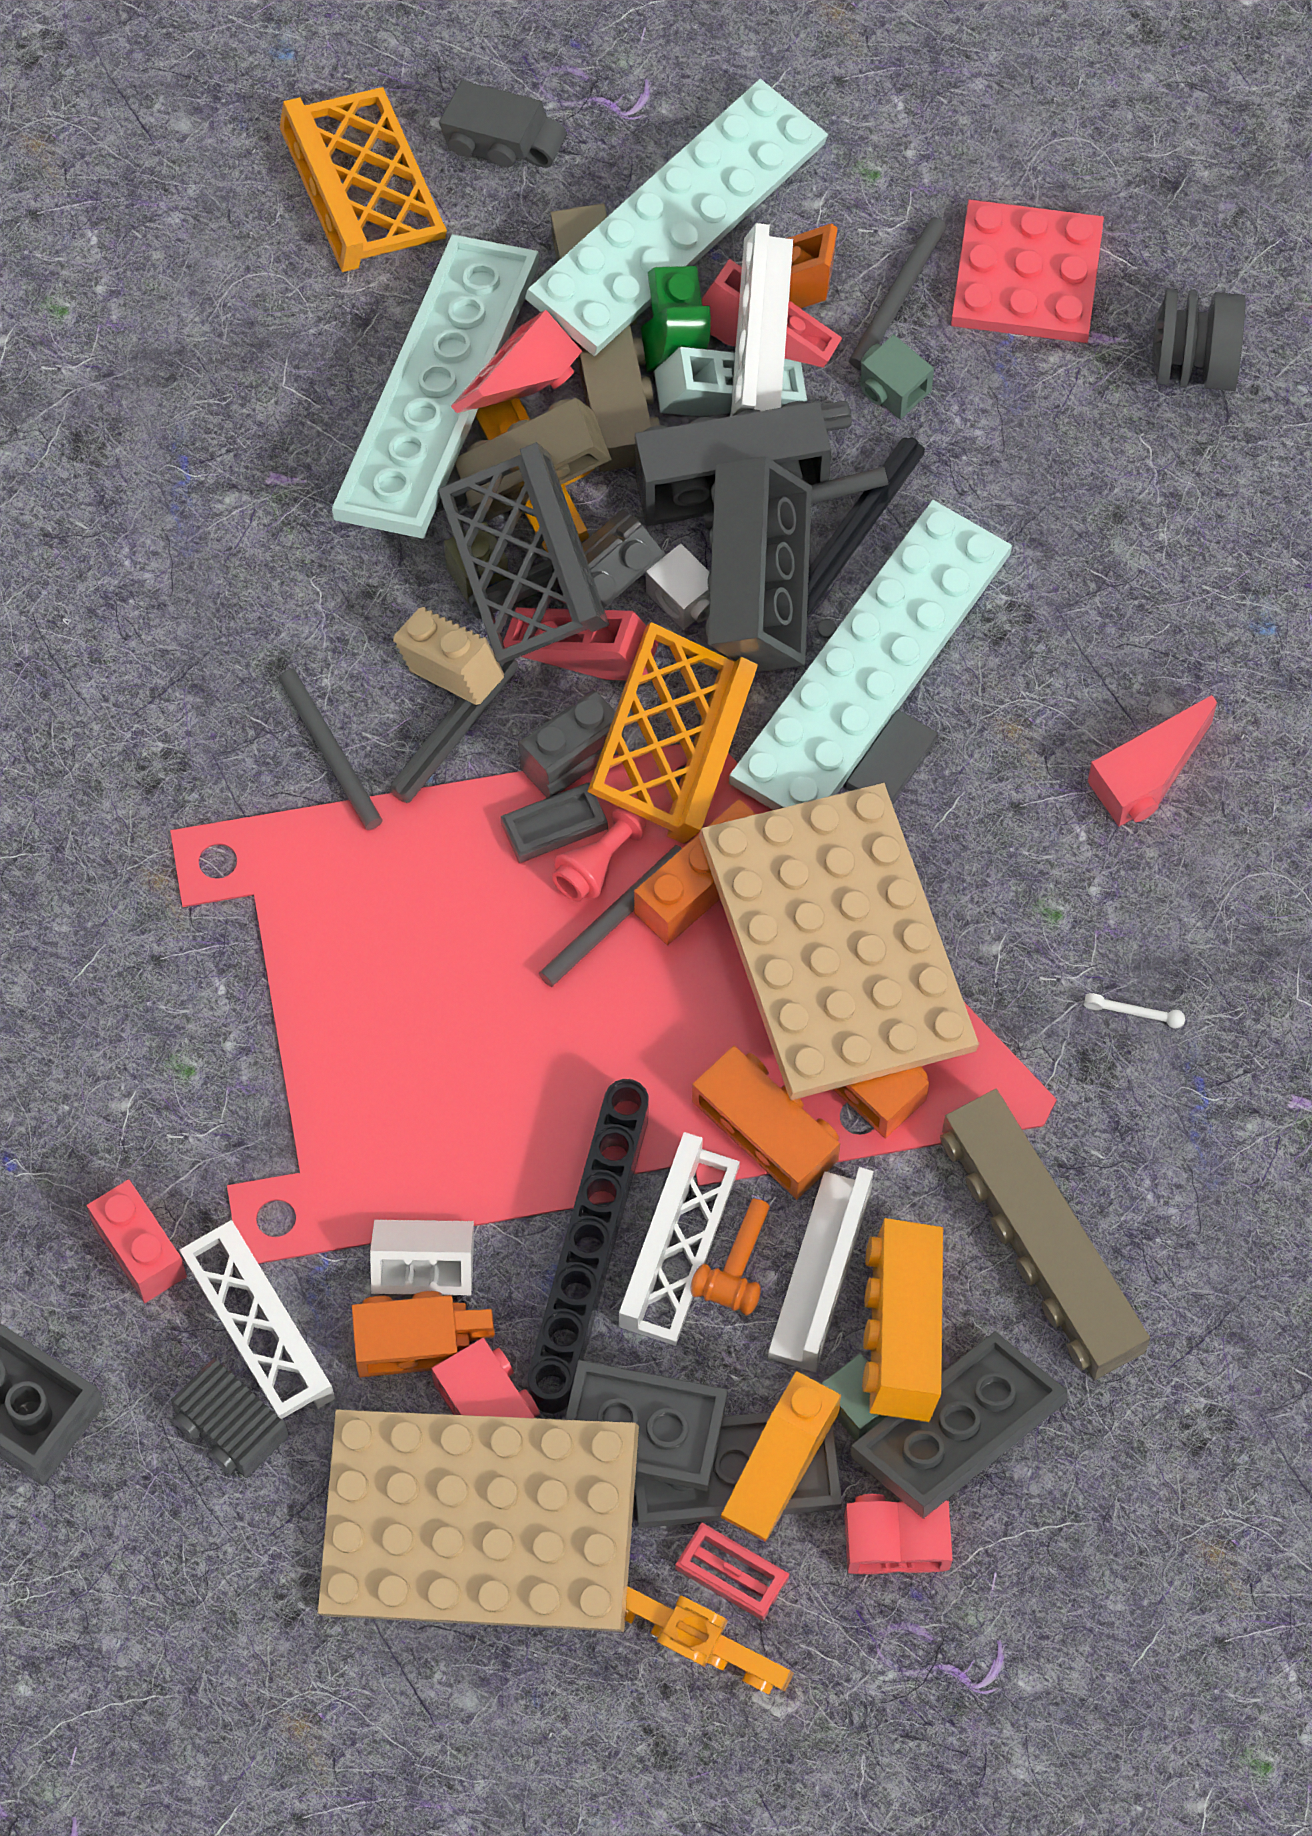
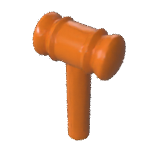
[691,1199,770,1315]

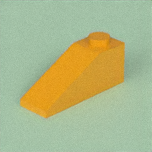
[721,1371,841,1542]

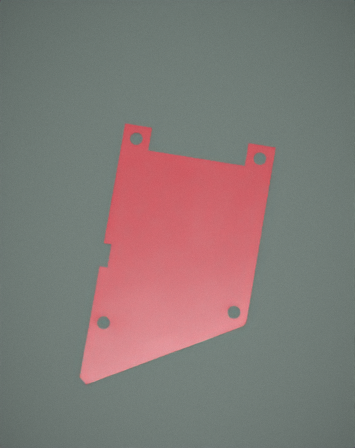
[170,742,1057,1264]

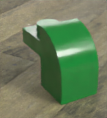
[641,266,711,372]

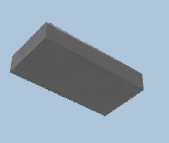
[846,710,938,804]
[501,782,608,863]

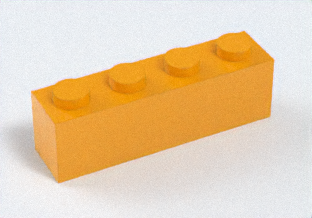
[862,1218,943,1422]

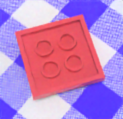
[951,200,1104,343]

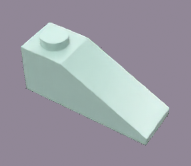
[654,347,807,417]

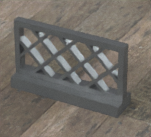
[438,442,609,664]

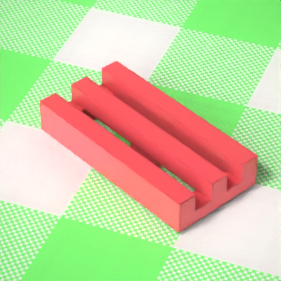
[675,1522,789,1621]

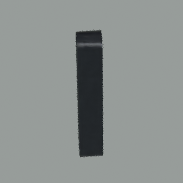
[528,1079,649,1414]

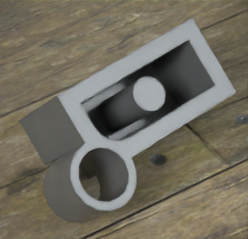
[439,80,567,168]

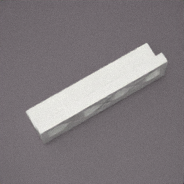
[730,223,793,416]
[619,1132,740,1346]
[768,1167,874,1372]
[179,1220,335,1419]

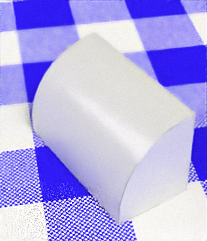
[370,1220,474,1295]

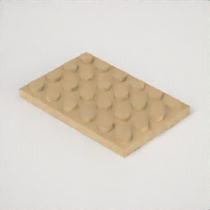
[699,783,979,1100]
[318,1410,639,1632]

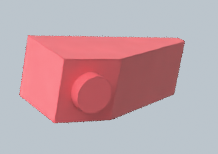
[701,259,842,368]
[451,310,582,413]
[503,607,659,681]
[1088,695,1217,827]

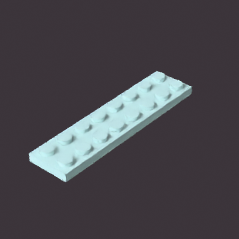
[525,79,828,357]
[332,234,540,539]
[729,500,1012,810]

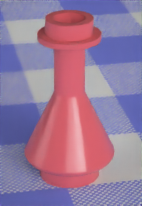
[552,809,646,902]

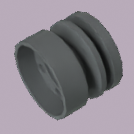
[1152,288,1246,391]

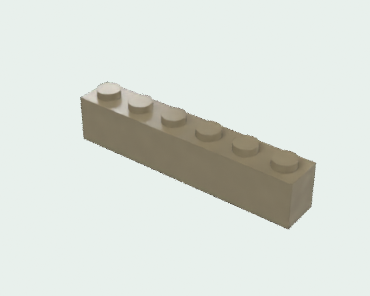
[550,203,660,472]
[940,1088,1151,1381]

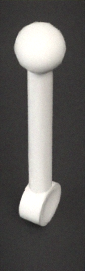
[1084,993,1185,1029]

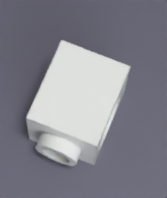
[646,543,710,630]

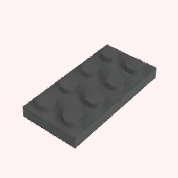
[851,1331,1068,1519]
[635,1412,842,1528]

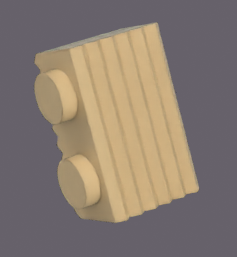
[393,607,504,705]

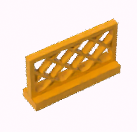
[279,87,447,272]
[587,622,758,844]

